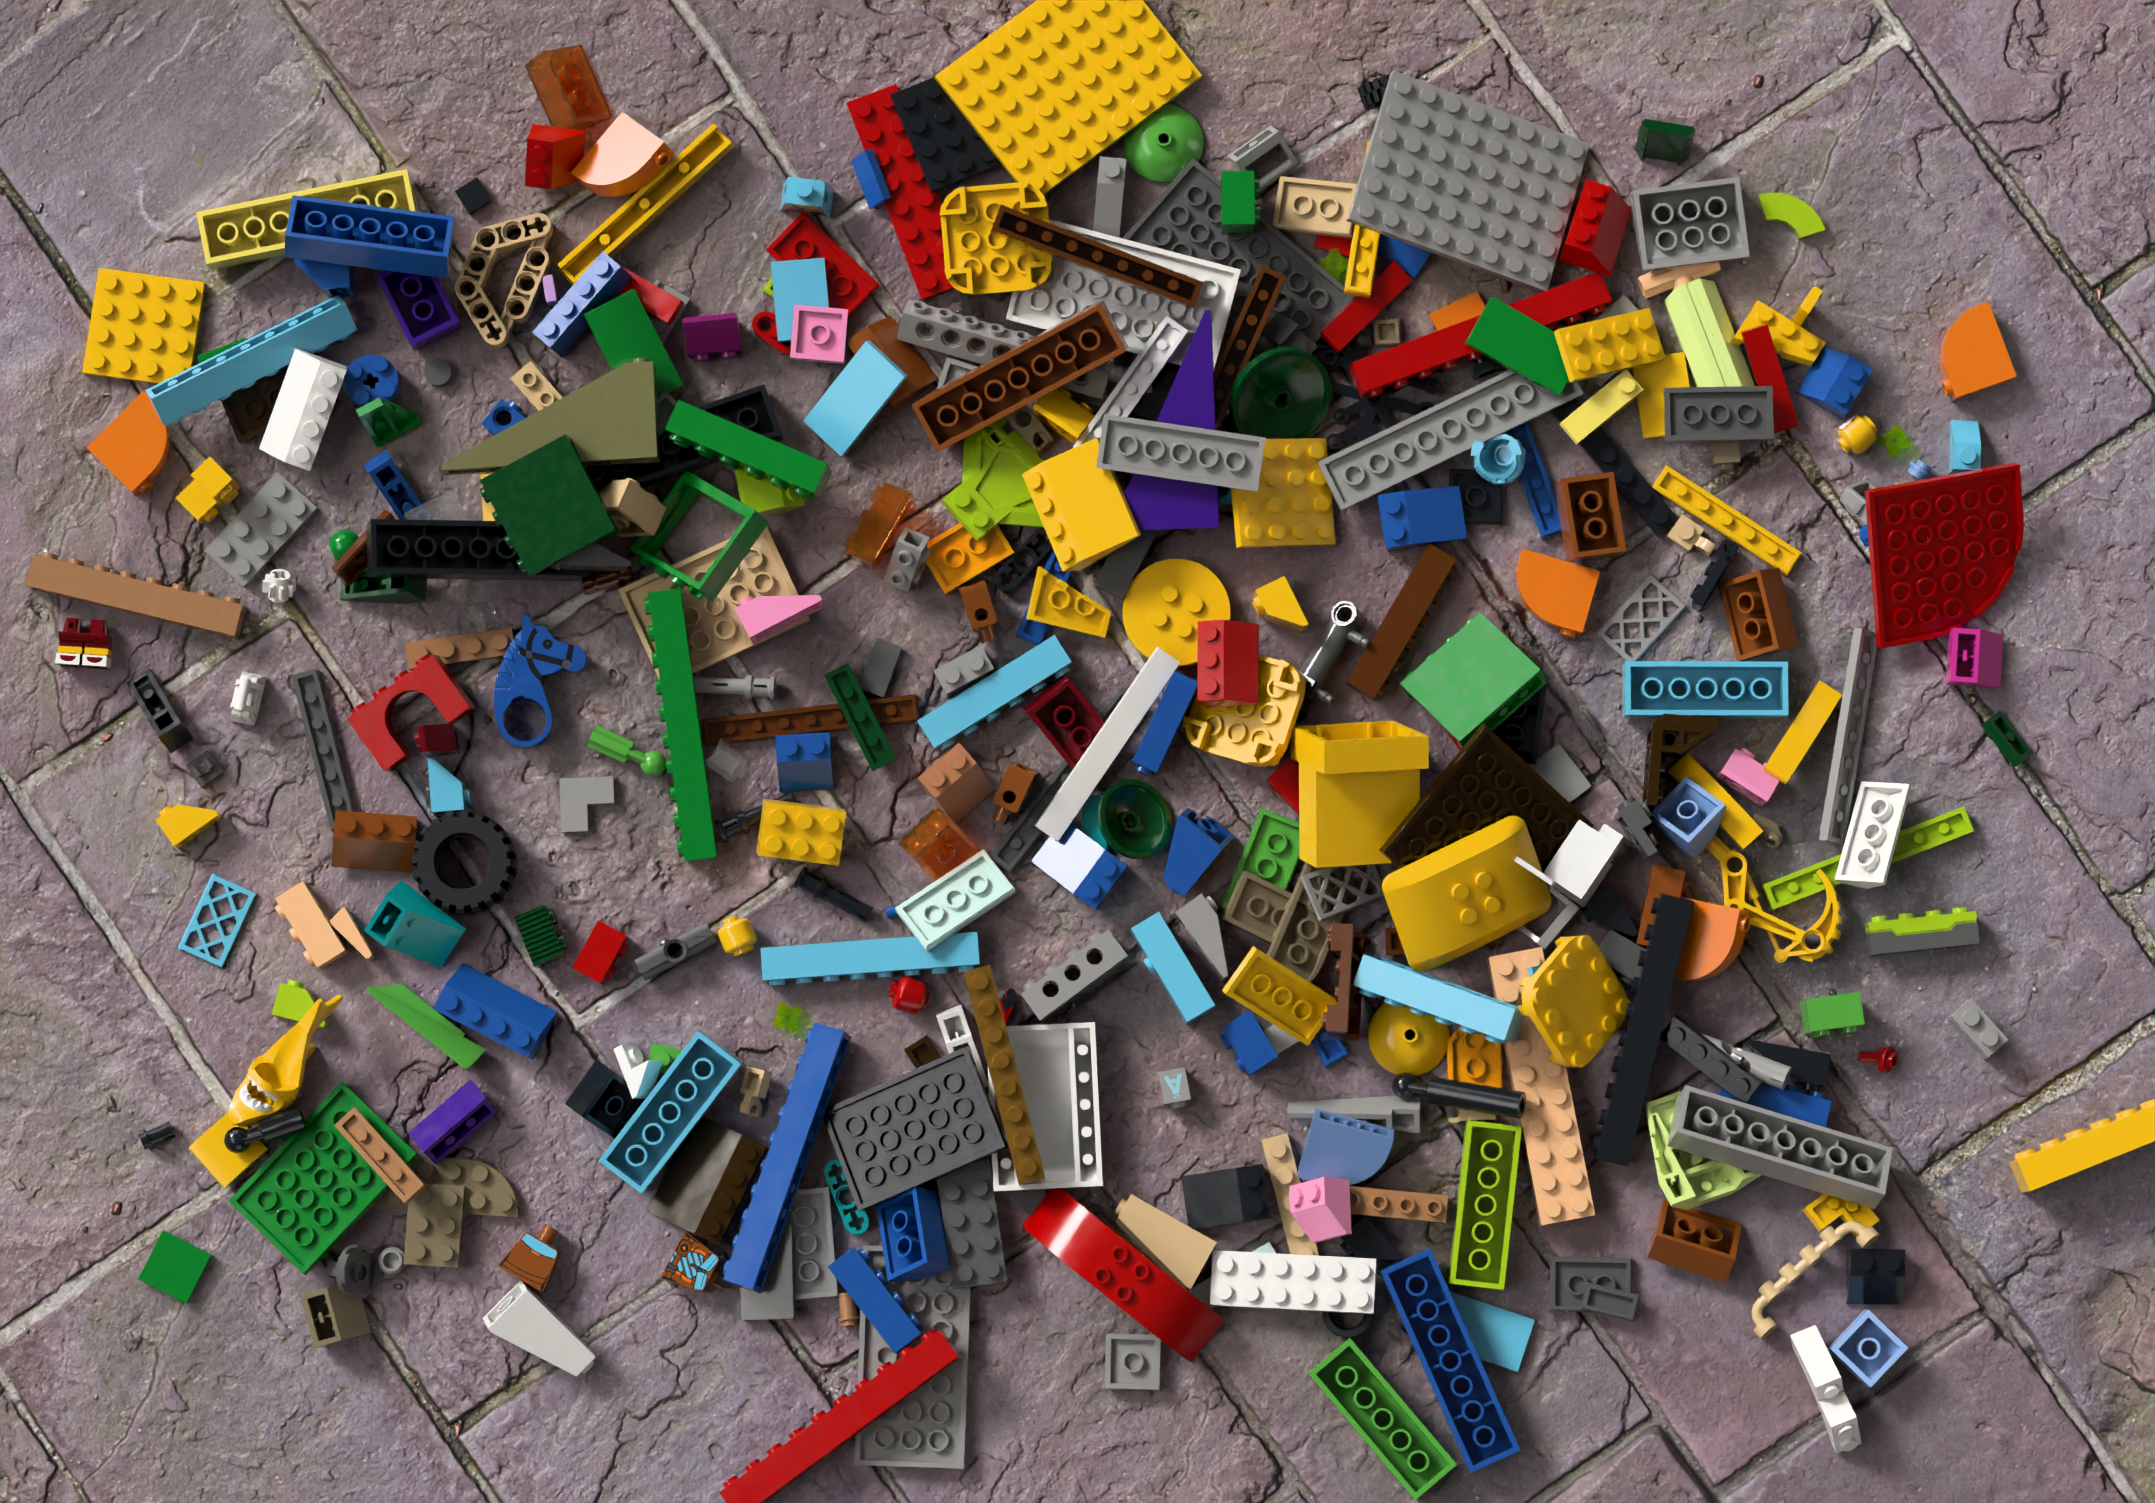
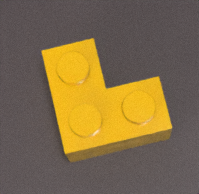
[176,457,240,524]

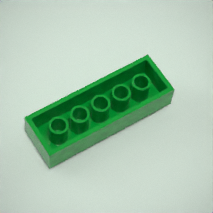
[665,400,832,502]

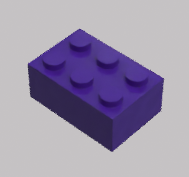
[376,270,463,351]

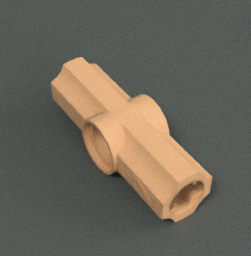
[1637,261,1721,300]

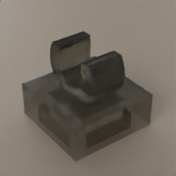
[952,291,985,319]

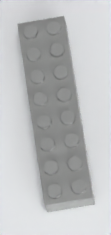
[1667,1085,1893,1209]

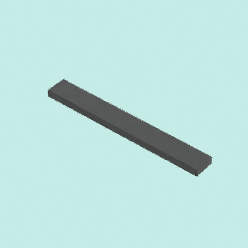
[990,687,1127,874]

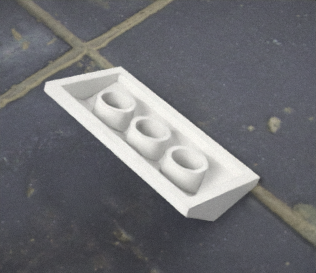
[1835,781,1911,889]

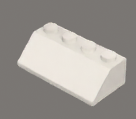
[259,348,347,471]

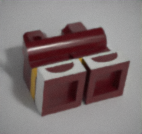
[55,618,112,670]

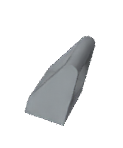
[1228,125,1299,191]
[1517,884,1579,951]

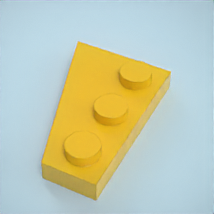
[1730,300,1826,366]
[1026,567,1111,638]

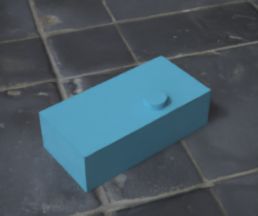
[1131,912,1215,1025]

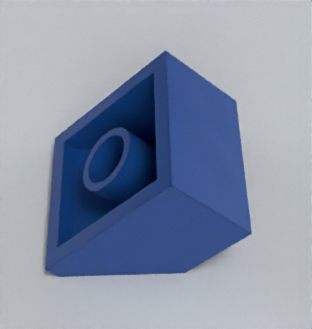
[1796,347,1873,420]
[775,732,834,792]
[1219,1010,1279,1076]

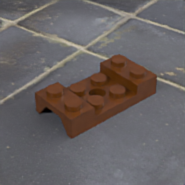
[1322,924,1366,1041]

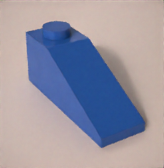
[364,450,432,520]

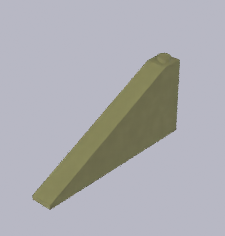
[441,358,660,475]

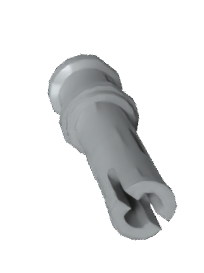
[694,675,776,700]

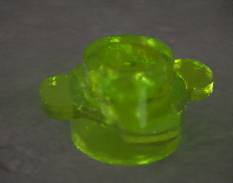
[1319,248,1349,280]
[1878,425,1911,457]
[773,1003,802,1032]

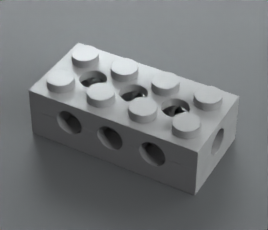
[1021,929,1128,1024]

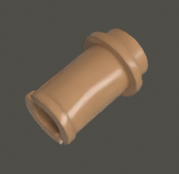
[838,1293,860,1327]

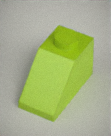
[272,980,329,1029]

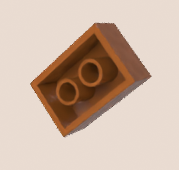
[1554,472,1626,563]

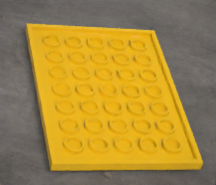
[935,0,1202,195]

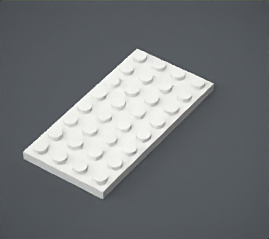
[1006,219,1241,371]

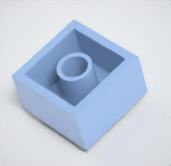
[1827,1310,1908,1388]

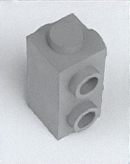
[883,527,931,592]

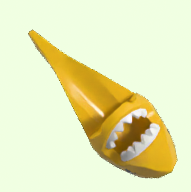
[228,994,343,1127]

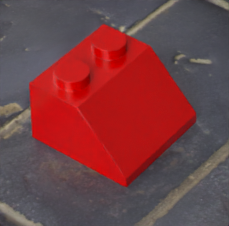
[525,124,586,190]

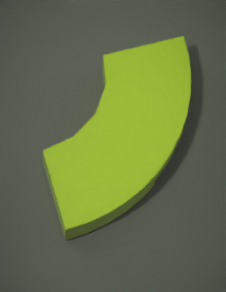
[1757,193,1825,239]

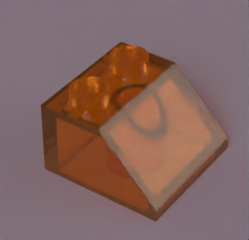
[898,806,980,882]

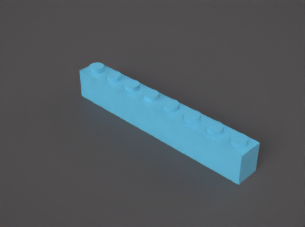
[145,295,357,426]
[760,932,980,986]

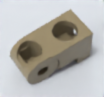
[1004,405,1053,454]

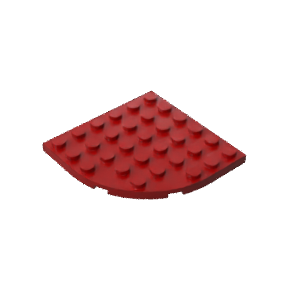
[1865,462,2024,649]

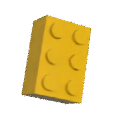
[756,799,846,866]

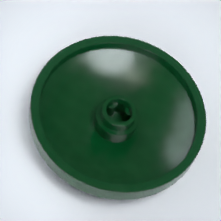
[1229,347,1332,439]

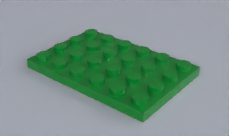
[229,1082,419,1275]

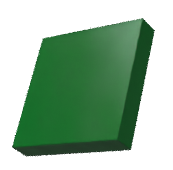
[138,1230,212,1304]

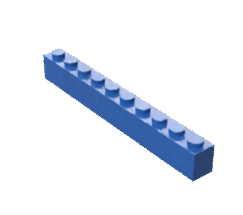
[723,1022,851,1294]

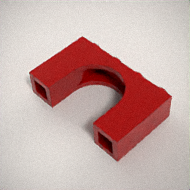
[347,654,476,772]

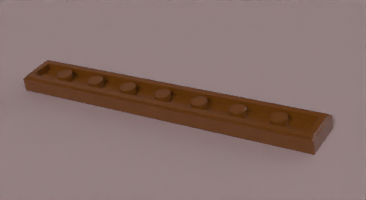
[702,694,920,747]

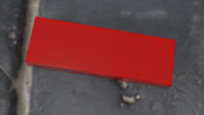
[617,266,684,325]

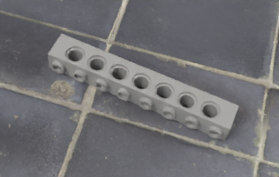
[897,299,1114,399]

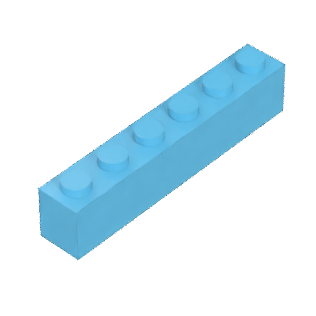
[917,635,1072,751]

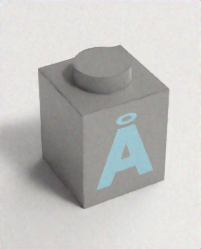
[1158,1067,1191,1109]

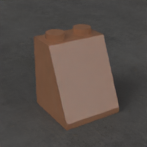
[918,743,996,825]

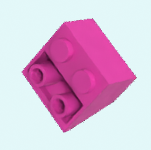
[1946,627,2003,689]

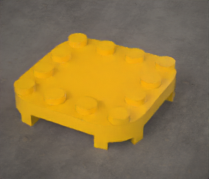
[940,182,1053,295]
[1183,655,1306,767]
[1518,935,1631,1068]

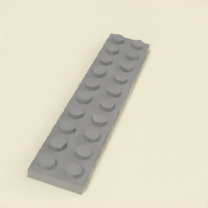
[1317,370,1583,511]

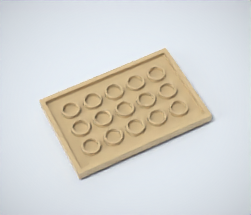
[618,526,810,679]

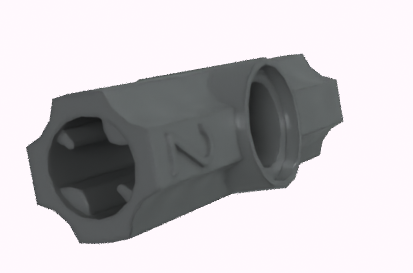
[634,922,717,981]

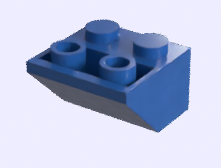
[295,258,356,298]

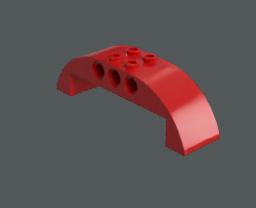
[1021,1188,1225,1362]

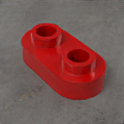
[752,311,791,356]

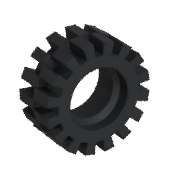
[1357,71,1403,110]

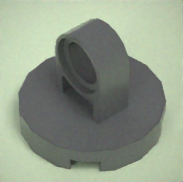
[326,1244,379,1299]

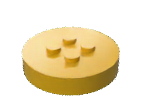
[1122,559,1230,668]

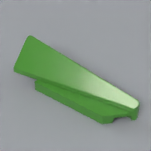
[366,984,487,1072]

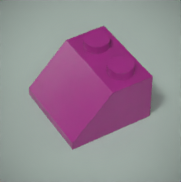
[683,313,743,362]

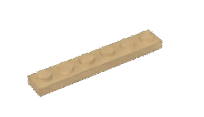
[1261,1133,1319,1256]

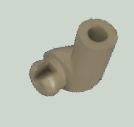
[1752,812,1783,848]

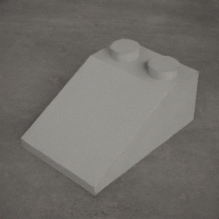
[1174,893,1228,982]

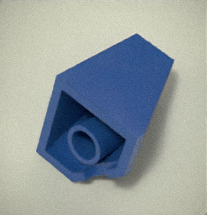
[1163,808,1236,897]

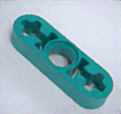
[824,1159,869,1235]

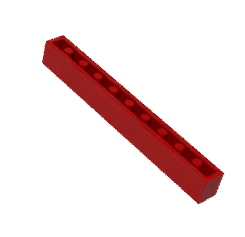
[1349,272,1612,398]
[719,1329,962,1503]

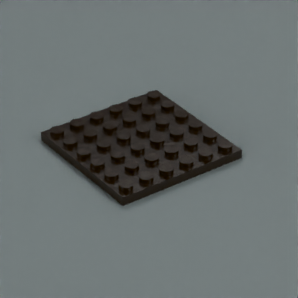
[1379,724,1594,950]

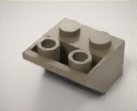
[301,1285,372,1348]

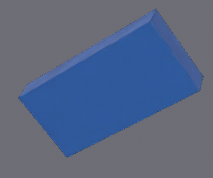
[851,149,891,209]

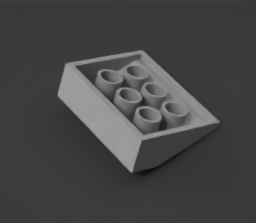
[1630,177,1750,271]

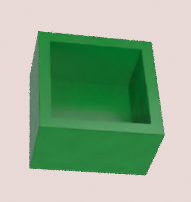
[1221,171,1260,235]

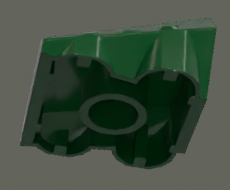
[1635,119,1696,166]

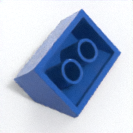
[876,1186,949,1282]

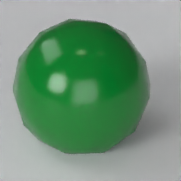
[329,529,359,561]

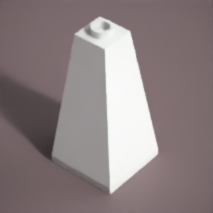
[483,1280,596,1377]

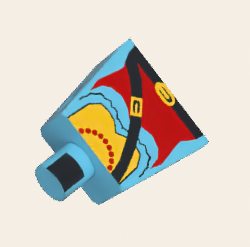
[780,177,834,217]

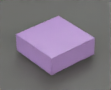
[542,275,559,307]

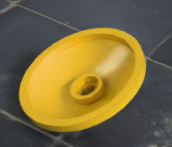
[1368,1003,1450,1076]

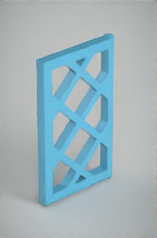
[178,873,256,967]

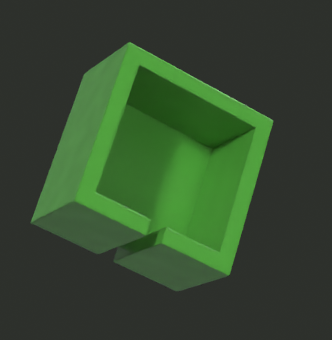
[1799,992,1865,1039]

